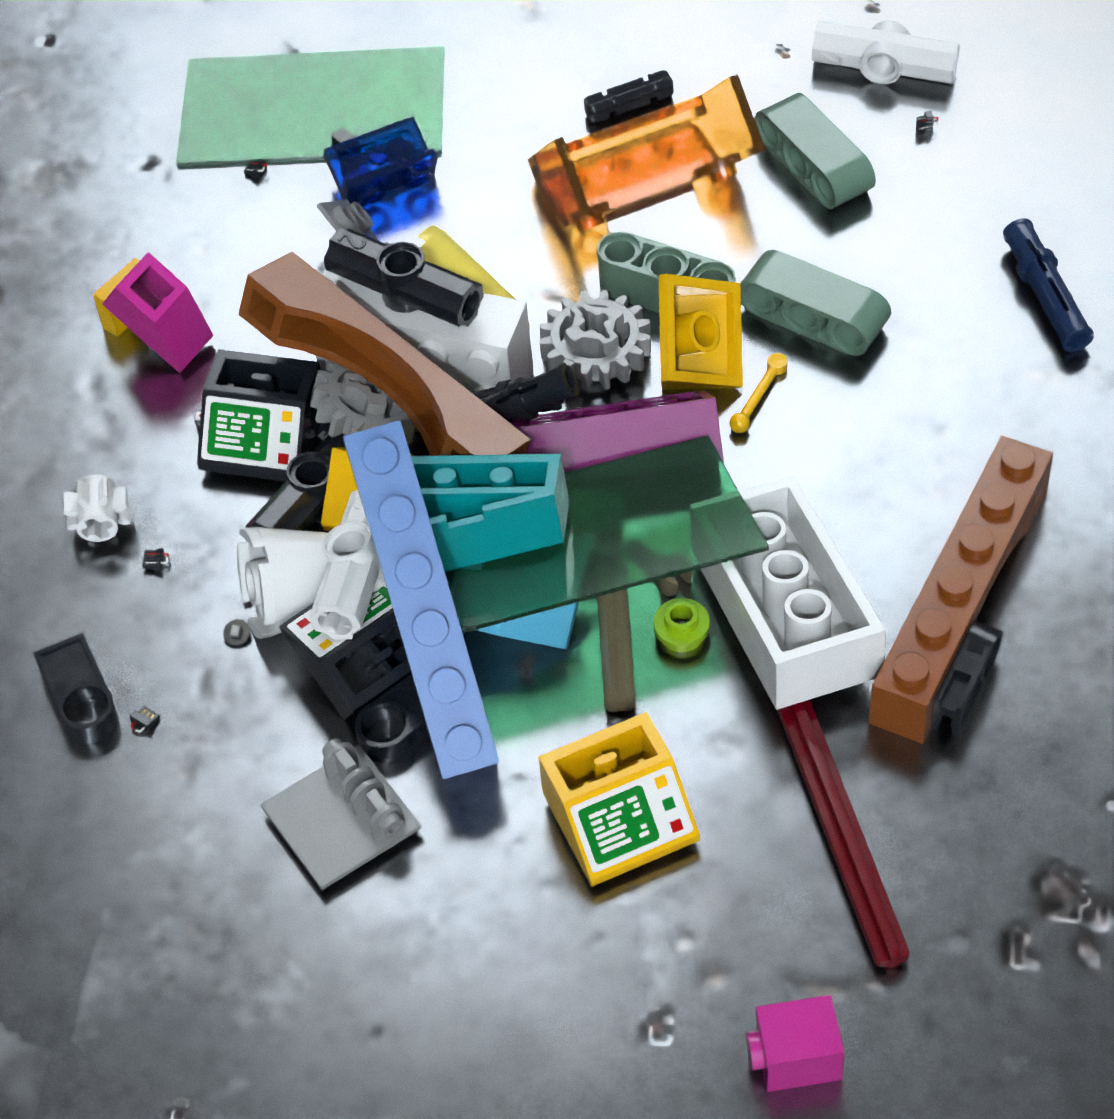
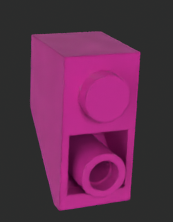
[102,252,214,373]

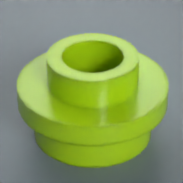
[653,598,710,652]

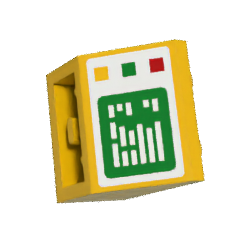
[538,712,700,887]

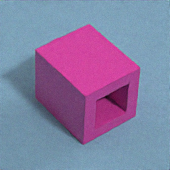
[745,995,845,1092]

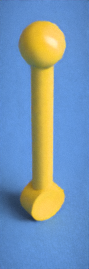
[729,353,788,433]

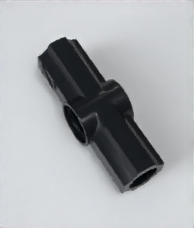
[323,228,484,327]
[246,433,345,531]

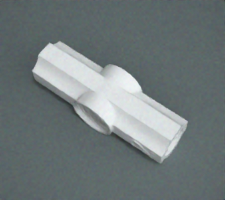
[811,20,961,84]
[309,490,385,640]

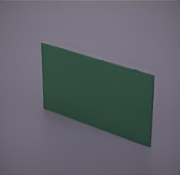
[176,46,445,166]
[445,435,769,633]

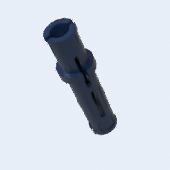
[1002,218,1094,352]

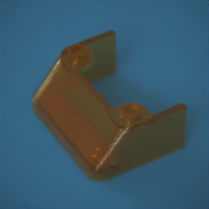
[527,74,766,233]

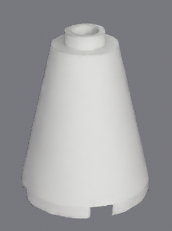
[237,527,328,639]

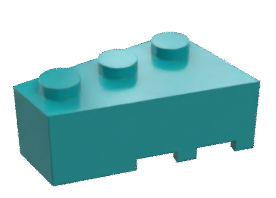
[411,454,570,572]

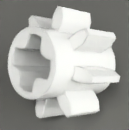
[63,475,131,542]

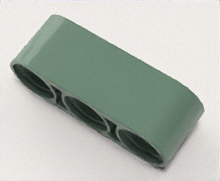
[754,92,876,209]
[597,231,736,313]
[740,249,892,356]

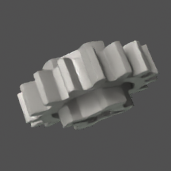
[539,290,651,390]
[310,360,420,444]

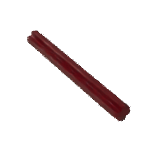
[777,700,910,970]

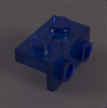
[323,116,438,206]

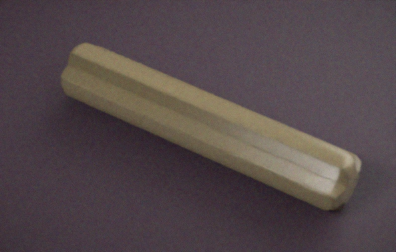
[596,563,636,713]

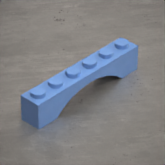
[343,420,500,780]

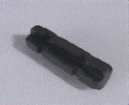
[583,70,674,124]

